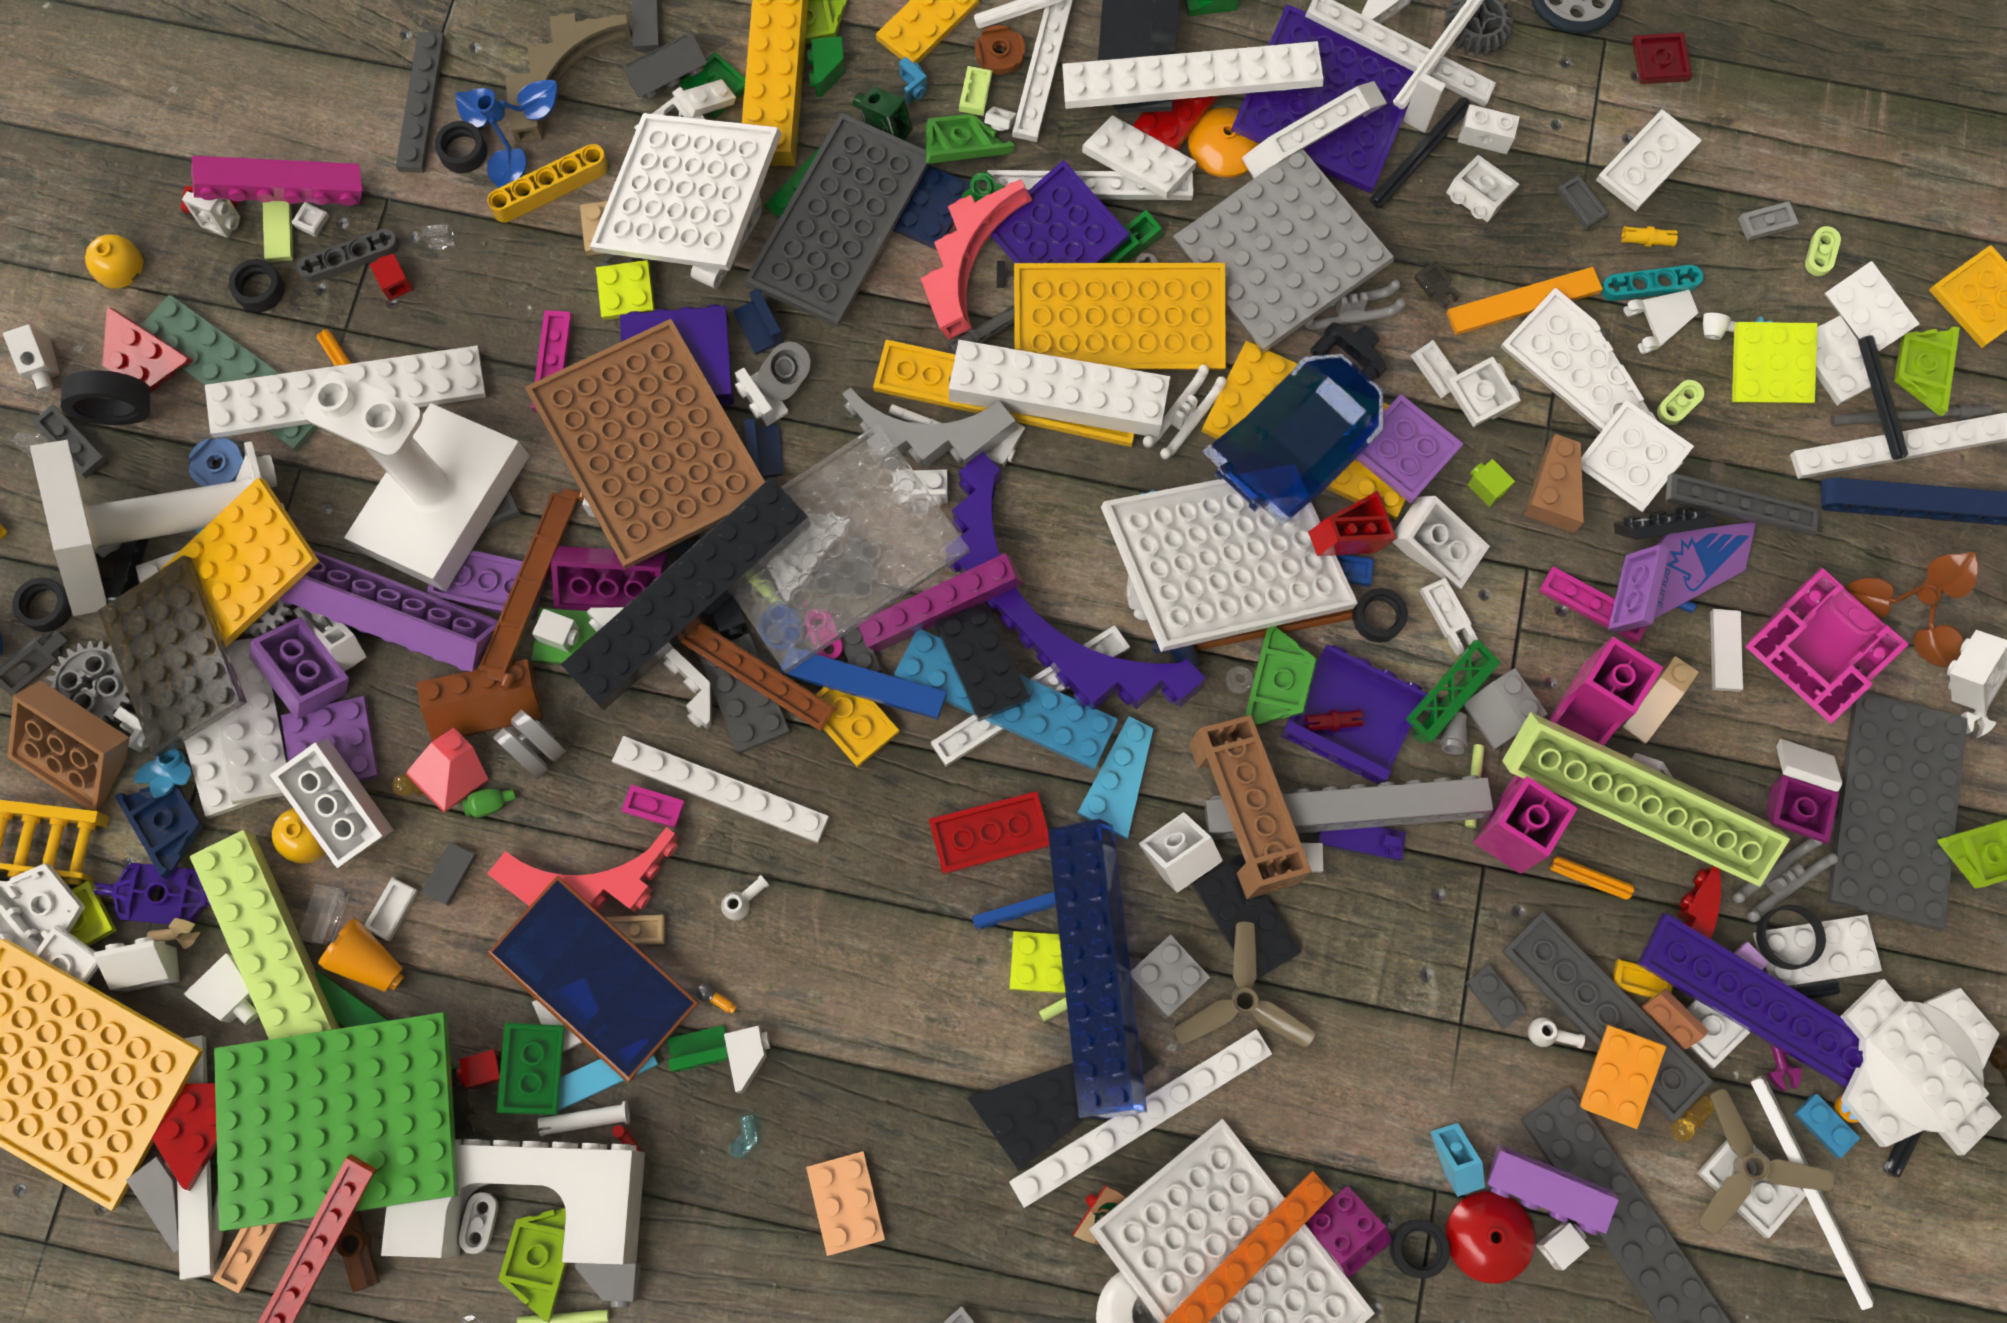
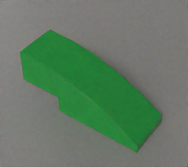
[1101,210,1165,263]

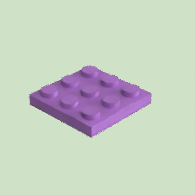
[1348,394,1463,504]
[281,696,380,782]

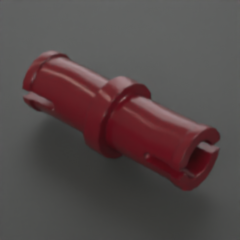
[1304,709,1363,732]

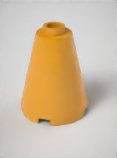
[318,918,405,992]

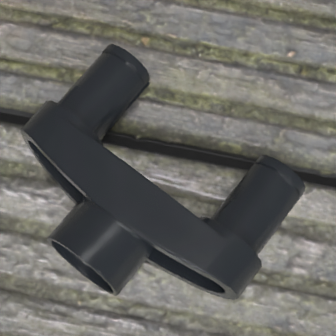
[1310,322,1387,392]

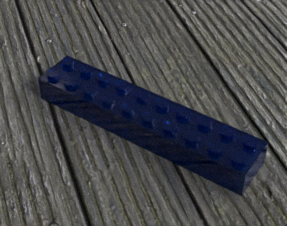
[1048,819,1147,1120]

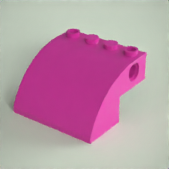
[1745,567,1909,724]

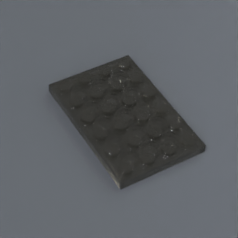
[98,555,247,757]

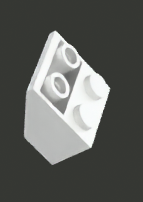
[94,937,180,993]

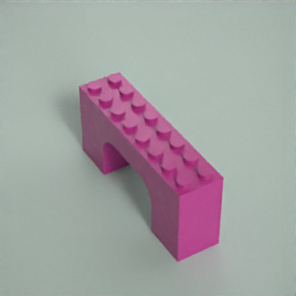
[1472,637,1663,874]

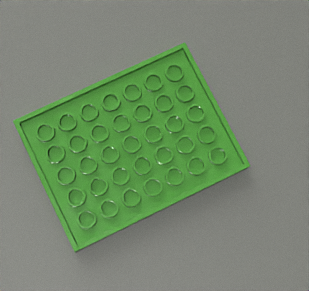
[214,1012,459,1231]

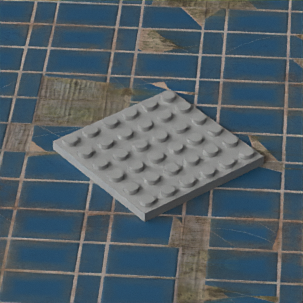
[1173,149,1394,353]

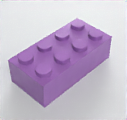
[1486,1144,1619,1235]

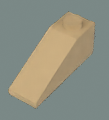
[1621,656,1699,744]

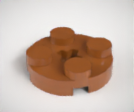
[975,25,1025,75]

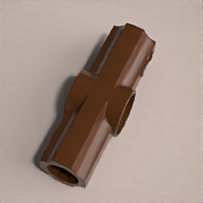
[336,1211,380,1292]

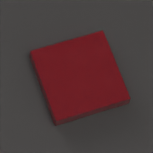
[1632,32,1692,84]

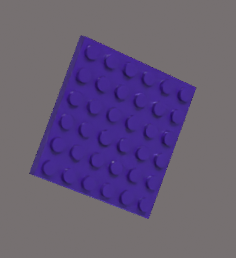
[1231,4,1414,194]

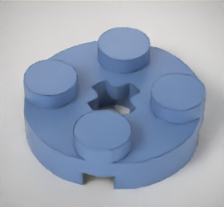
[188,437,244,487]

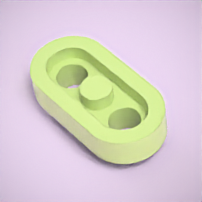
[1805,226,1841,276]
[1657,380,1704,425]

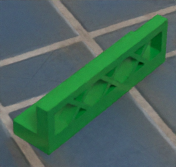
[1405,639,1501,743]

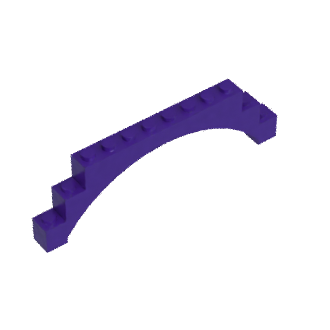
[945,452,1206,710]

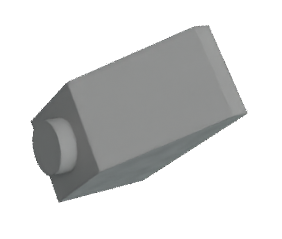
[575,1263,641,1307]

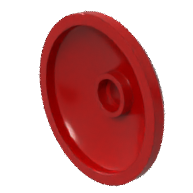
[1445,1191,1535,1284]

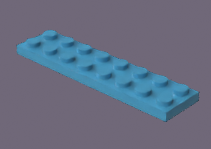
[893,629,1118,770]

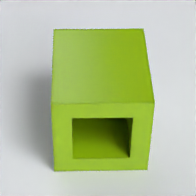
[1467,459,1515,507]

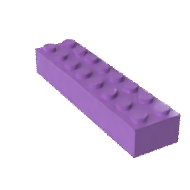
[279,550,498,672]

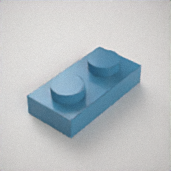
[1793,1094,1860,1158]

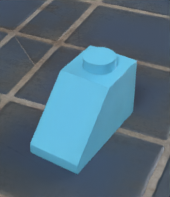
[1431,1123,1485,1197]

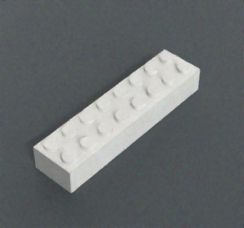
[949,340,1170,438]

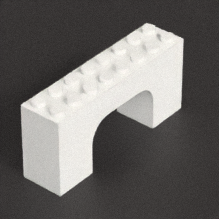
[381,1139,645,1264]

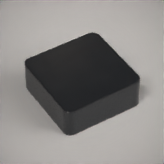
[996,261,1005,288]

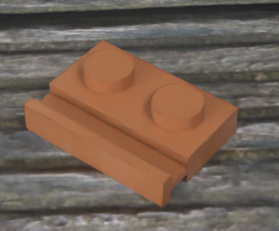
[1639,988,1709,1051]

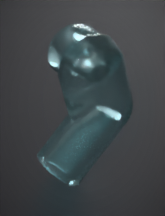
[728,1115,757,1158]

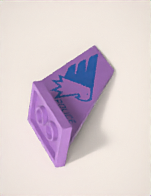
[1608,522,1756,633]

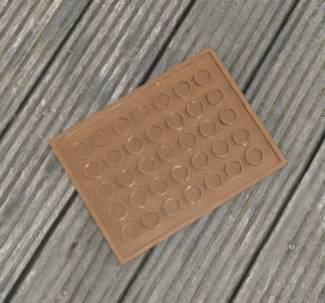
[525,319,765,570]

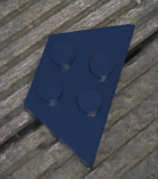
[114,784,204,879]

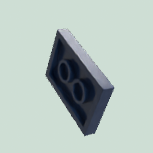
[893,165,970,250]

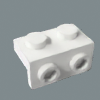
[735,368,788,426]

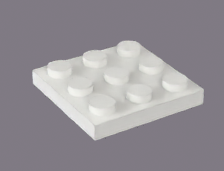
[1581,399,1694,512]

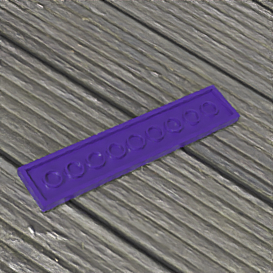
[1637,913,1863,1089]

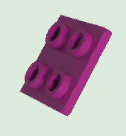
[1305,1186,1392,1279]

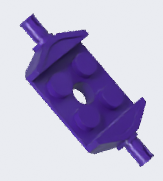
[94,863,211,925]

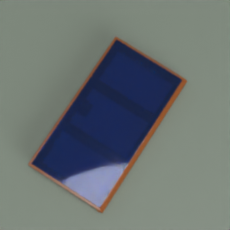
[487,876,699,1083]

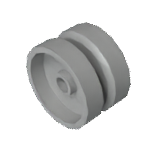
[493,709,566,780]

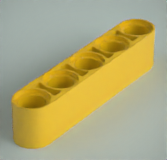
[487,144,609,223]

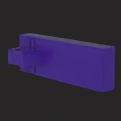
[1317,827,1406,861]

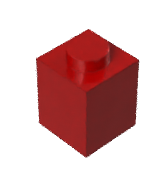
[369,253,413,301]
[457,1049,501,1089]

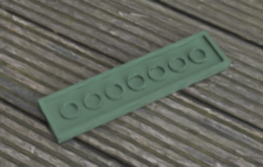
[141,294,319,452]

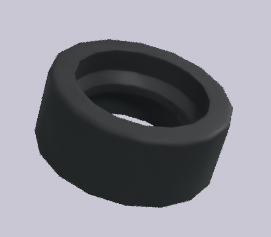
[434,121,487,173]
[229,259,285,312]
[12,577,72,632]
[1353,588,1408,643]
[1390,1220,1450,1278]

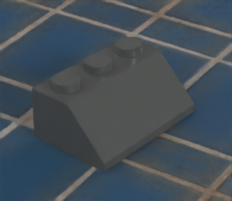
[621,33,707,99]

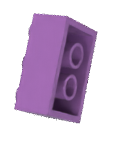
[249,617,349,719]

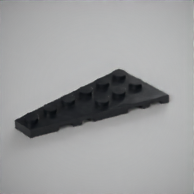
[967,1040,1158,1171]

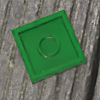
[679,52,746,119]

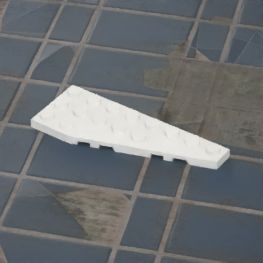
[1501,287,1683,473]

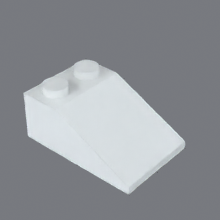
[1392,496,1490,589]

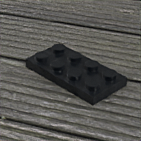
[935,602,1030,722]
[1192,855,1302,980]

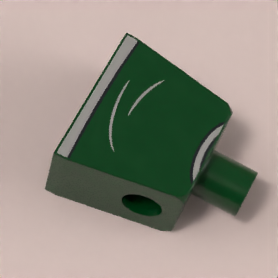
[853,87,913,140]

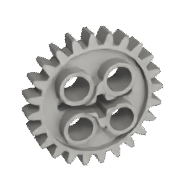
[46,641,141,724]

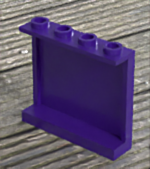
[620,304,735,405]
[1281,644,1428,785]

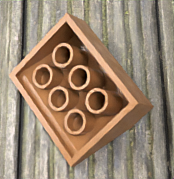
[7,680,130,812]

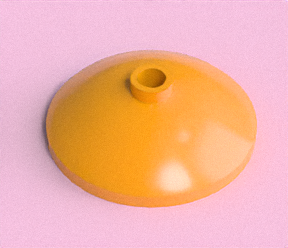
[1188,107,1259,178]

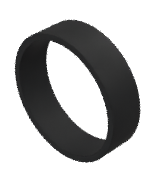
[1756,904,1826,970]

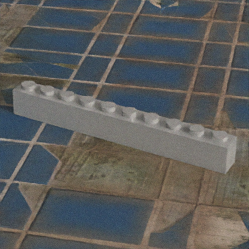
[1204,775,1493,840]

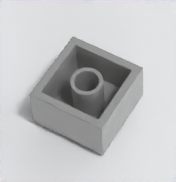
[1126,934,1210,1020]

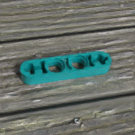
[1601,265,1703,301]

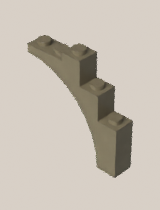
[505,13,632,144]

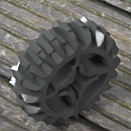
[1444,0,1513,57]

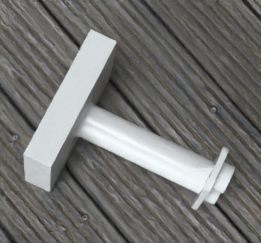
[304,372,530,592]
[30,440,285,616]

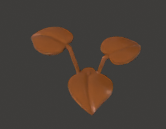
[1844,551,1979,668]

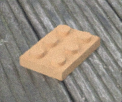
[806,1151,885,1256]

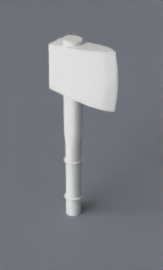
[889,404,1026,469]

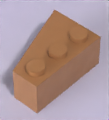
[1523,434,1584,533]

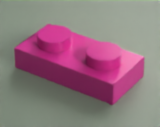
[621,785,685,829]

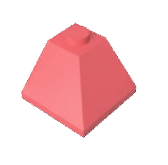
[406,727,489,813]

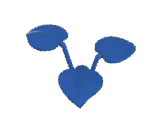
[455,80,558,188]

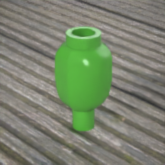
[462,788,516,818]

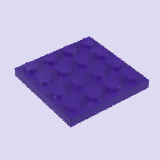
[990,160,1131,263]

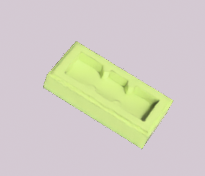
[959,66,993,116]

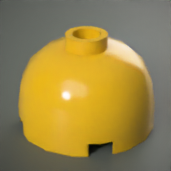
[85,234,144,289]
[272,808,326,864]

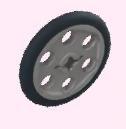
[1531,0,1623,34]

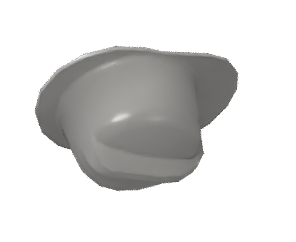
[758,342,811,401]

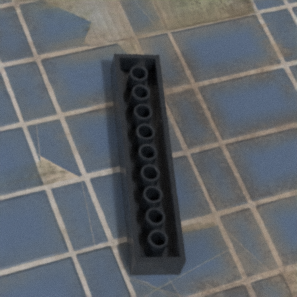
[561,477,811,710]

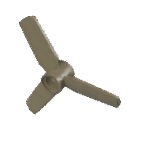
[1174,921,1315,1047]
[1698,1089,1834,1235]

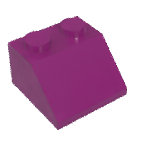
[1765,775,1839,844]

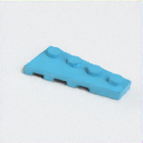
[1077,716,1153,840]

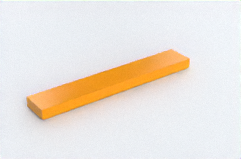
[1446,267,1603,336]

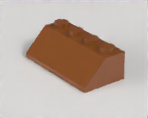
[416,659,543,742]

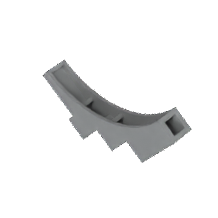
[843,387,1018,467]

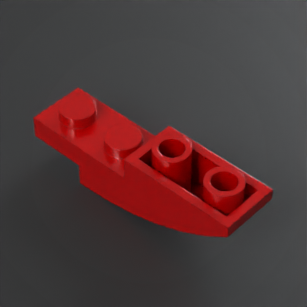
[1677,865,1721,939]

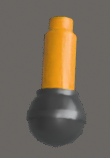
[696,982,737,1014]

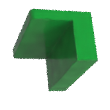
[668,1025,729,1073]

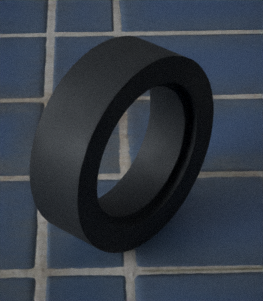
[61,370,151,425]

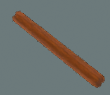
[1194,609,1353,651]

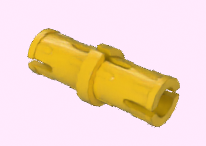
[1621,226,1678,247]

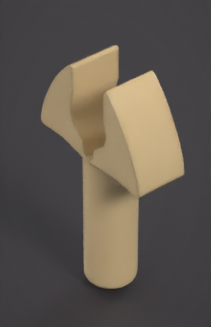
[147,918,200,949]

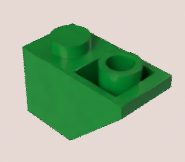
[807,36,845,97]

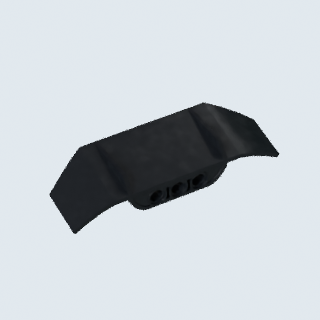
[1098,0,1179,113]

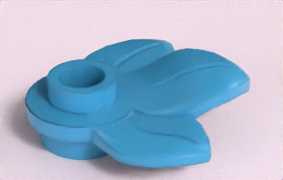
[133,748,191,798]

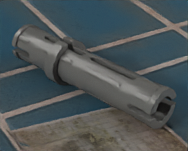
[947,305,1014,354]

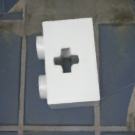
[1457,104,1520,154]

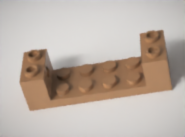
[1189,715,1312,899]

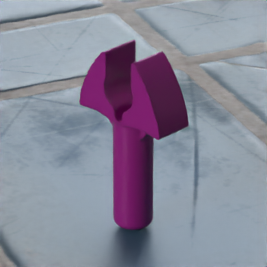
[1766,1044,1802,1091]

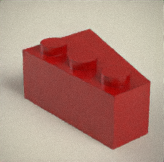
[1308,491,1397,556]

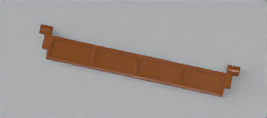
[479,489,584,691]

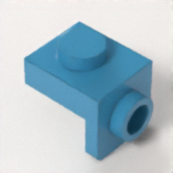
[899,57,927,104]

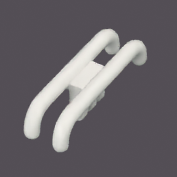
[1143,364,1226,460]

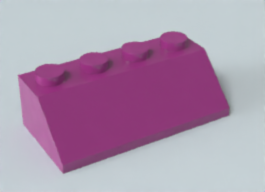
[551,546,668,611]

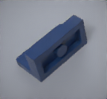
[733,289,783,355]
[744,418,783,478]

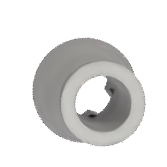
[1440,712,1468,755]

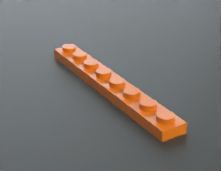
[1162,1171,1333,1323]

